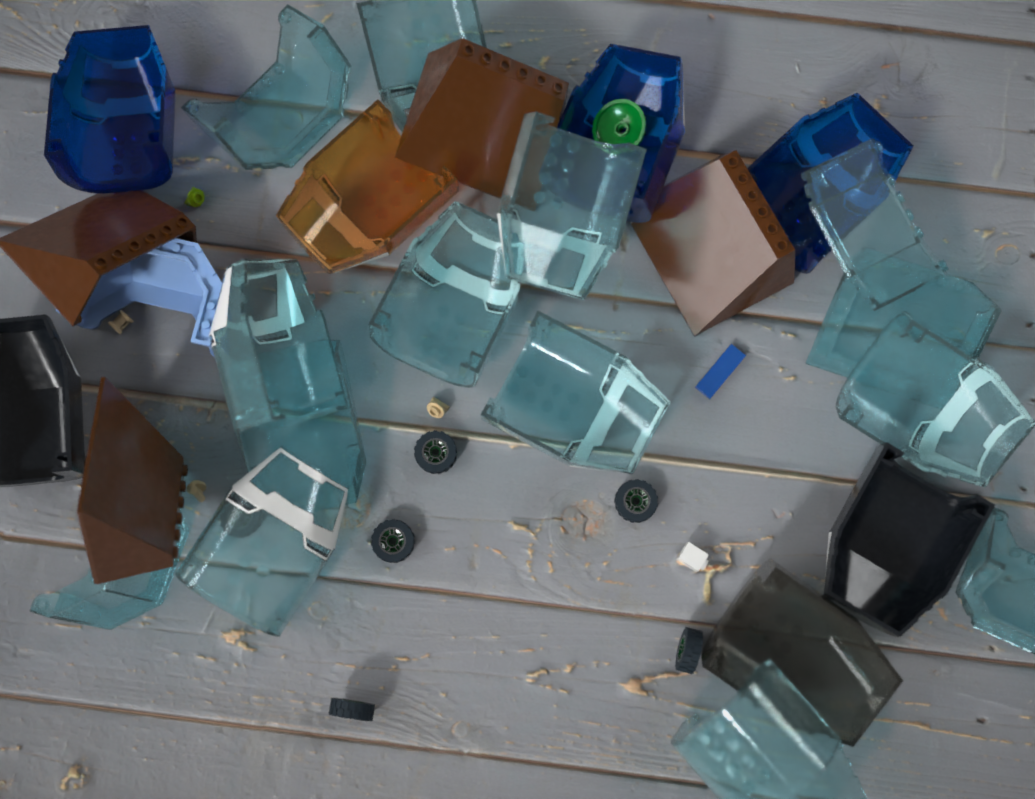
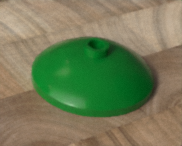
[592,99,647,156]

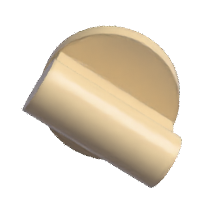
[427,397,450,418]
[186,480,206,502]

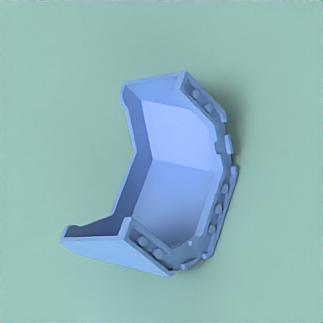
[56,238,231,360]

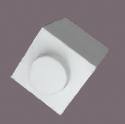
[676,542,709,572]

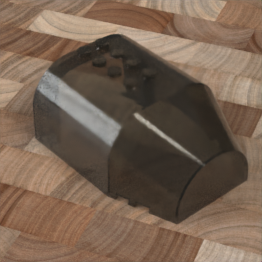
[701,559,903,747]

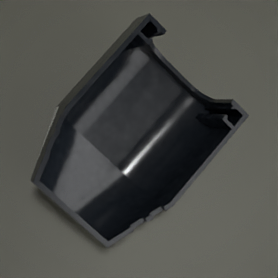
[0,314,85,487]
[823,442,995,637]

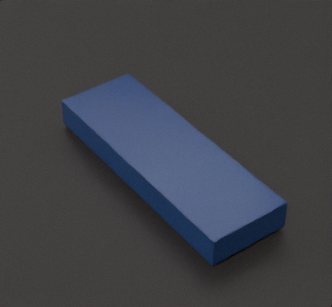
[695,344,746,400]

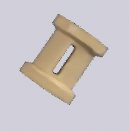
[108,310,134,335]

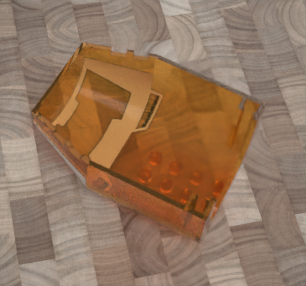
[276,99,459,274]

